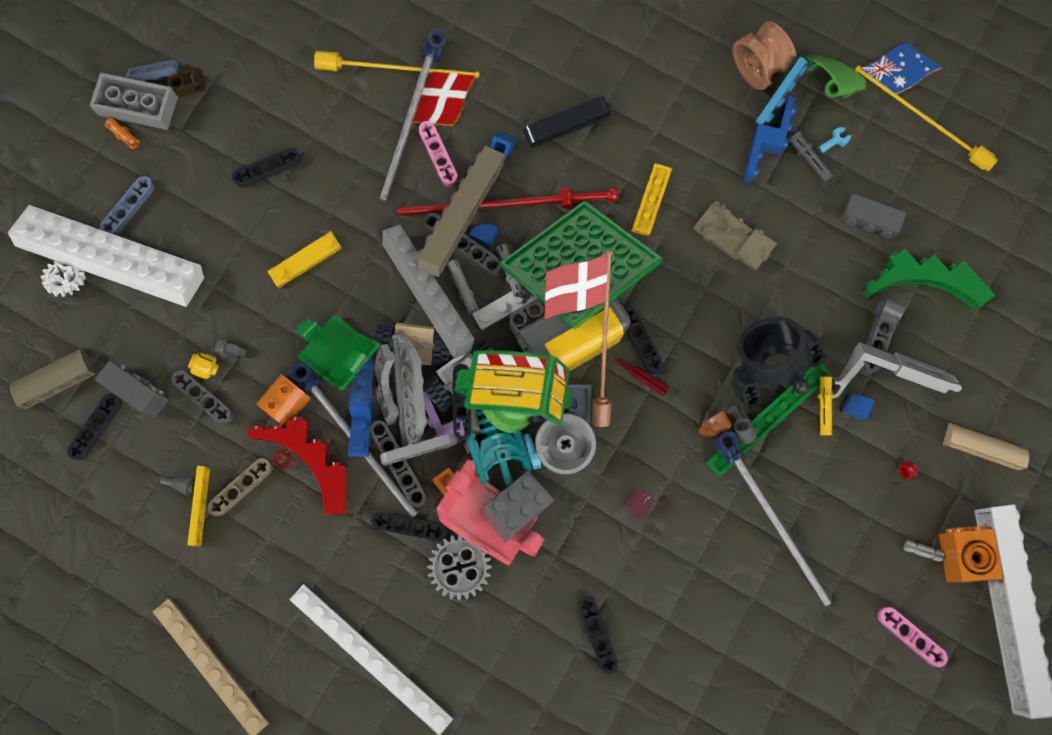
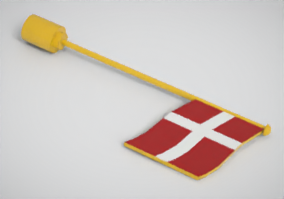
[314,51,480,126]

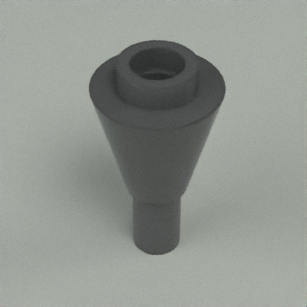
[160,476,195,496]

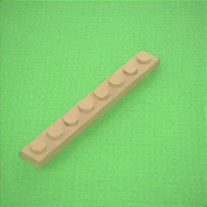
[153,598,270,735]

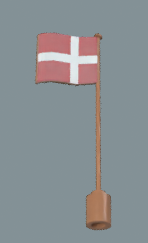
[545,250,613,427]

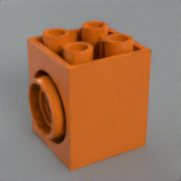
[939,526,1003,582]

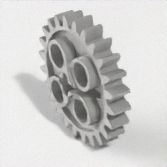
[427,535,492,600]

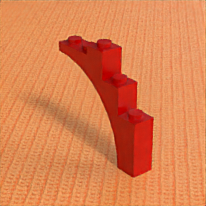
[247,417,348,515]

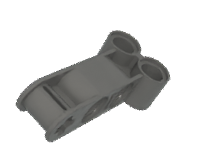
[861,298,906,373]

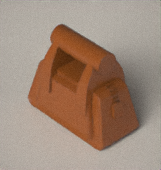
[699,410,734,437]

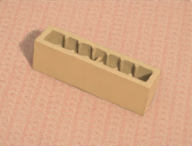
[943,423,1029,470]

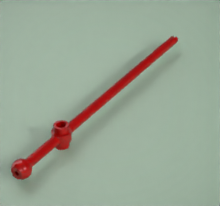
[397,187,618,215]

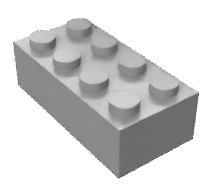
[90,73,178,130]

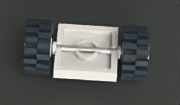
[423,340,493,412]

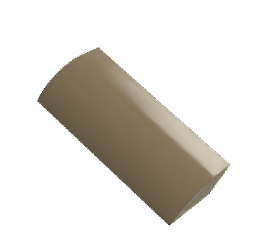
[10,348,95,409]

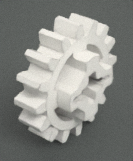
[41,260,86,297]

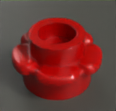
[899,460,918,479]

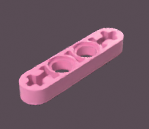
[419,121,458,187]
[878,607,948,667]

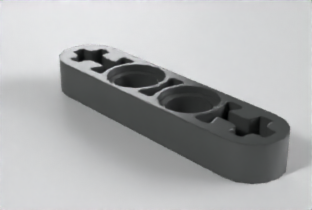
[171,370,233,424]

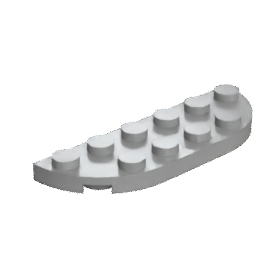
[391,335,427,448]

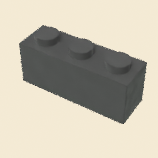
[840,193,906,239]

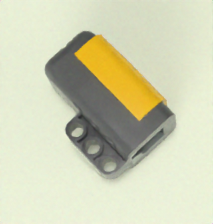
[509,298,630,371]

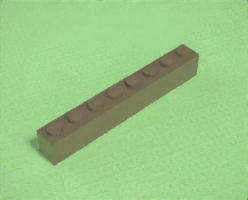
[416,146,505,277]

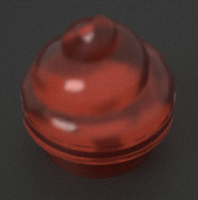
[271,450,292,470]

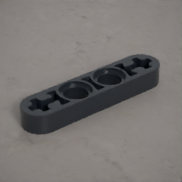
[232,148,301,188]
[624,306,663,374]
[453,364,472,441]
[67,393,122,460]
[372,512,448,541]
[578,597,618,674]

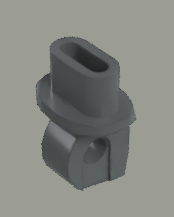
[214,338,247,358]

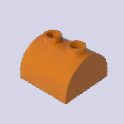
[256,374,311,428]

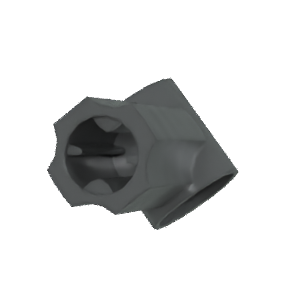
[726,405,756,444]

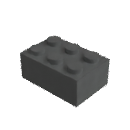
[95,361,169,418]
[480,470,554,543]

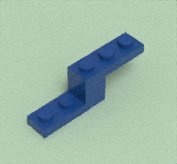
[743,96,797,183]
[348,356,375,457]

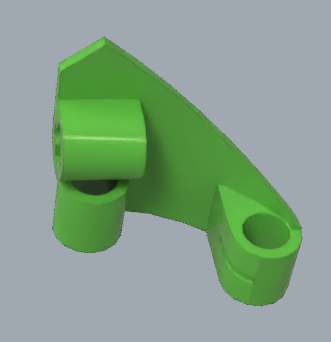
[797,55,865,98]

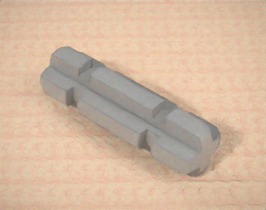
[904,540,945,561]

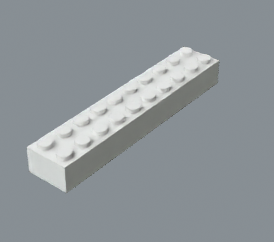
[8,205,204,307]
[975,505,1052,719]

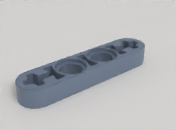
[99,176,155,236]

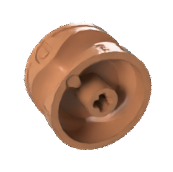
[733,21,797,90]

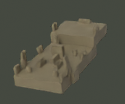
[693,201,777,270]

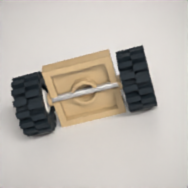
[373,323,452,366]

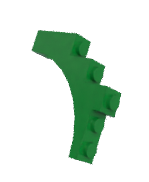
[862,249,995,311]

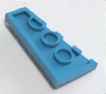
[756,57,809,125]

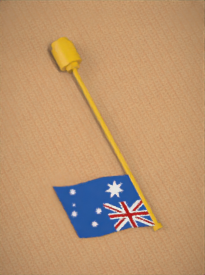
[855,43,998,171]

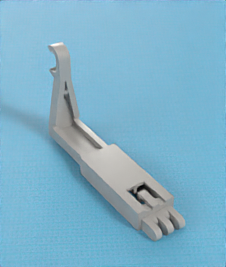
[832,342,962,398]

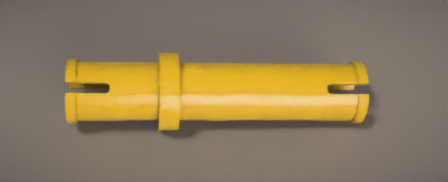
[818,377,834,435]

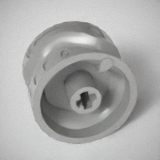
[535,412,596,474]

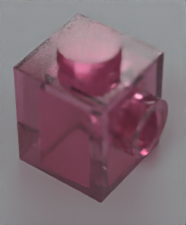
[624,491,653,520]

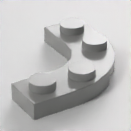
[374,344,399,425]

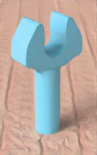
[817,127,851,153]
[523,433,542,470]

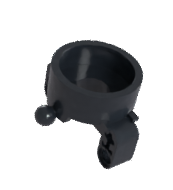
[732,317,825,409]

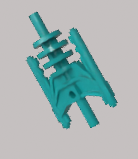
[462,410,532,486]

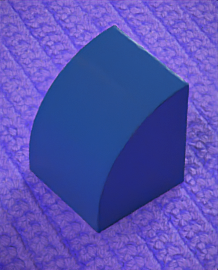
[490,131,517,160]
[469,224,498,249]
[840,394,875,421]

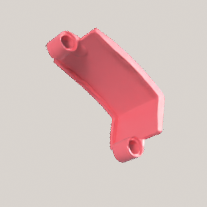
[437,460,545,565]

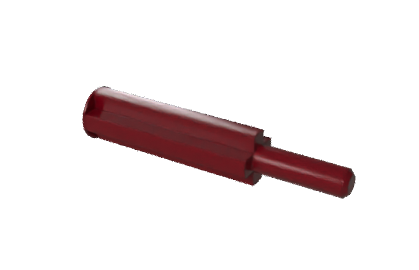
[617,358,669,396]

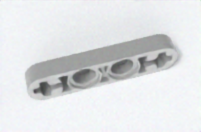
[380,433,457,465]

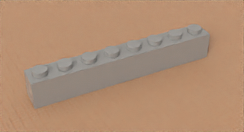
[382,225,474,359]

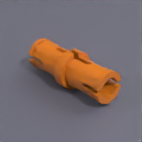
[105,118,140,149]

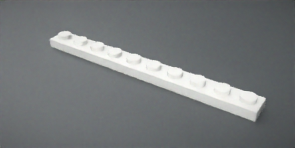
[290,584,453,735]

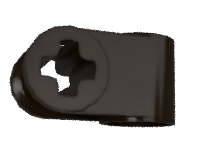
[168,68,207,97]

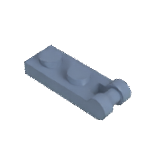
[125,60,180,82]

